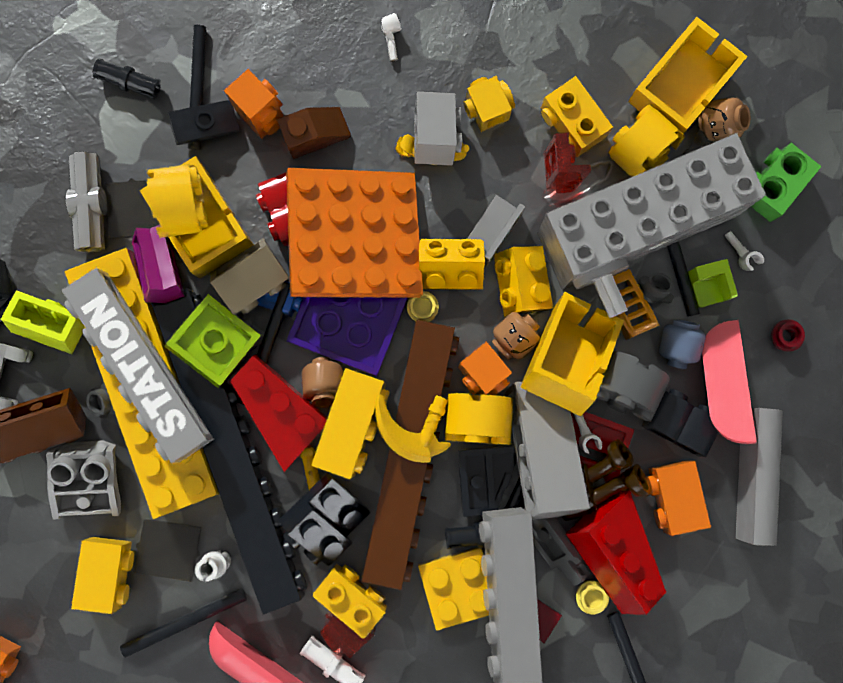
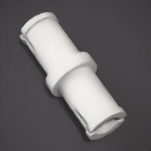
[195,550,231,581]
[299,636,366,683]

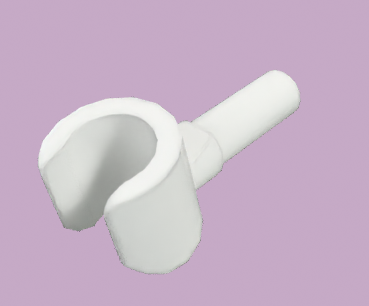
[381,13,401,61]
[725,231,764,271]
[573,413,602,454]

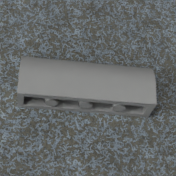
[505,382,590,520]
[736,408,783,546]

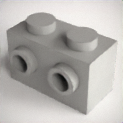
[414,91,462,165]

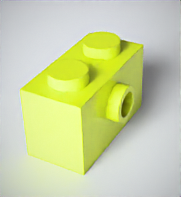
[1,290,85,354]

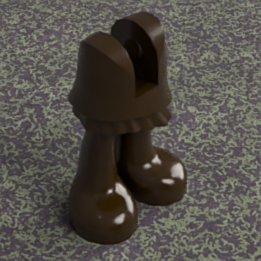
[561,439,651,521]

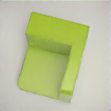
[688,259,738,308]

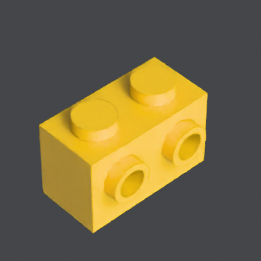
[541,76,613,157]
[71,537,134,614]

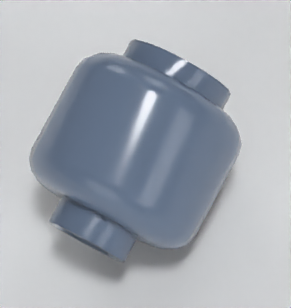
[659,319,706,369]

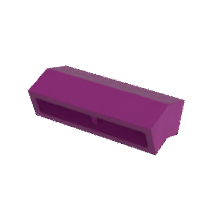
[132,225,185,303]

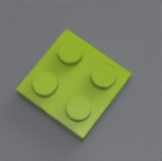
[164,294,261,388]

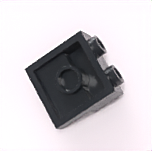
[279,472,371,567]

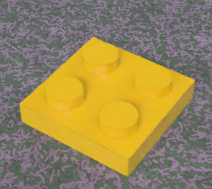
[418,547,489,631]

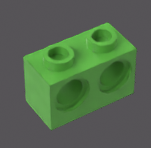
[751,142,822,222]

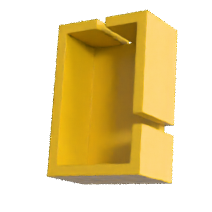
[628,17,748,134]
[139,156,254,279]
[520,292,624,417]
[311,368,390,479]

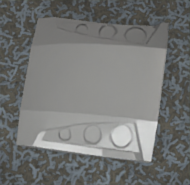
[46,440,121,519]

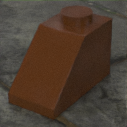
[277,107,351,160]

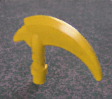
[376,394,451,463]

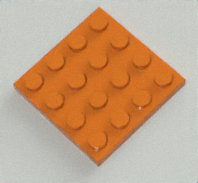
[286,168,423,298]

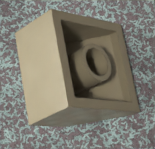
[210,238,289,315]

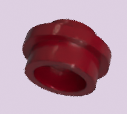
[771,319,805,352]

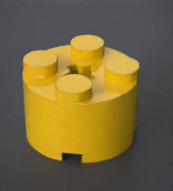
[608,104,685,177]
[147,164,208,238]
[445,393,513,445]

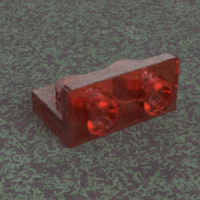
[544,133,591,193]

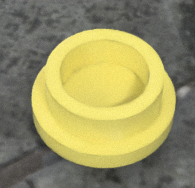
[407,291,439,322]
[576,580,609,615]

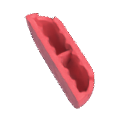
[702,320,756,444]
[209,621,303,683]

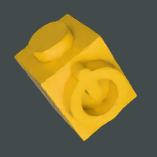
[463,76,515,132]

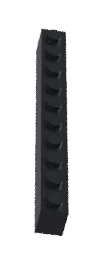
[151,288,307,615]

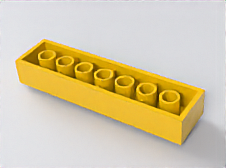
[64,248,219,519]

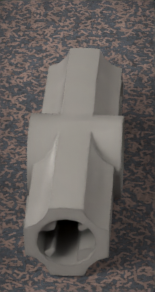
[66,152,108,252]

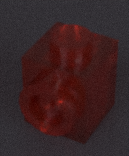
[320,611,376,659]

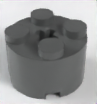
[597,351,670,422]

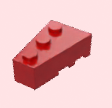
[230,354,328,472]
[566,490,666,615]

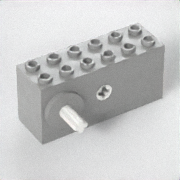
[537,133,766,318]

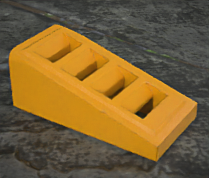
[613,269,660,340]

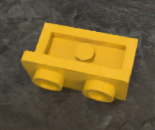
[419,239,485,289]
[494,246,553,316]
[313,564,387,638]

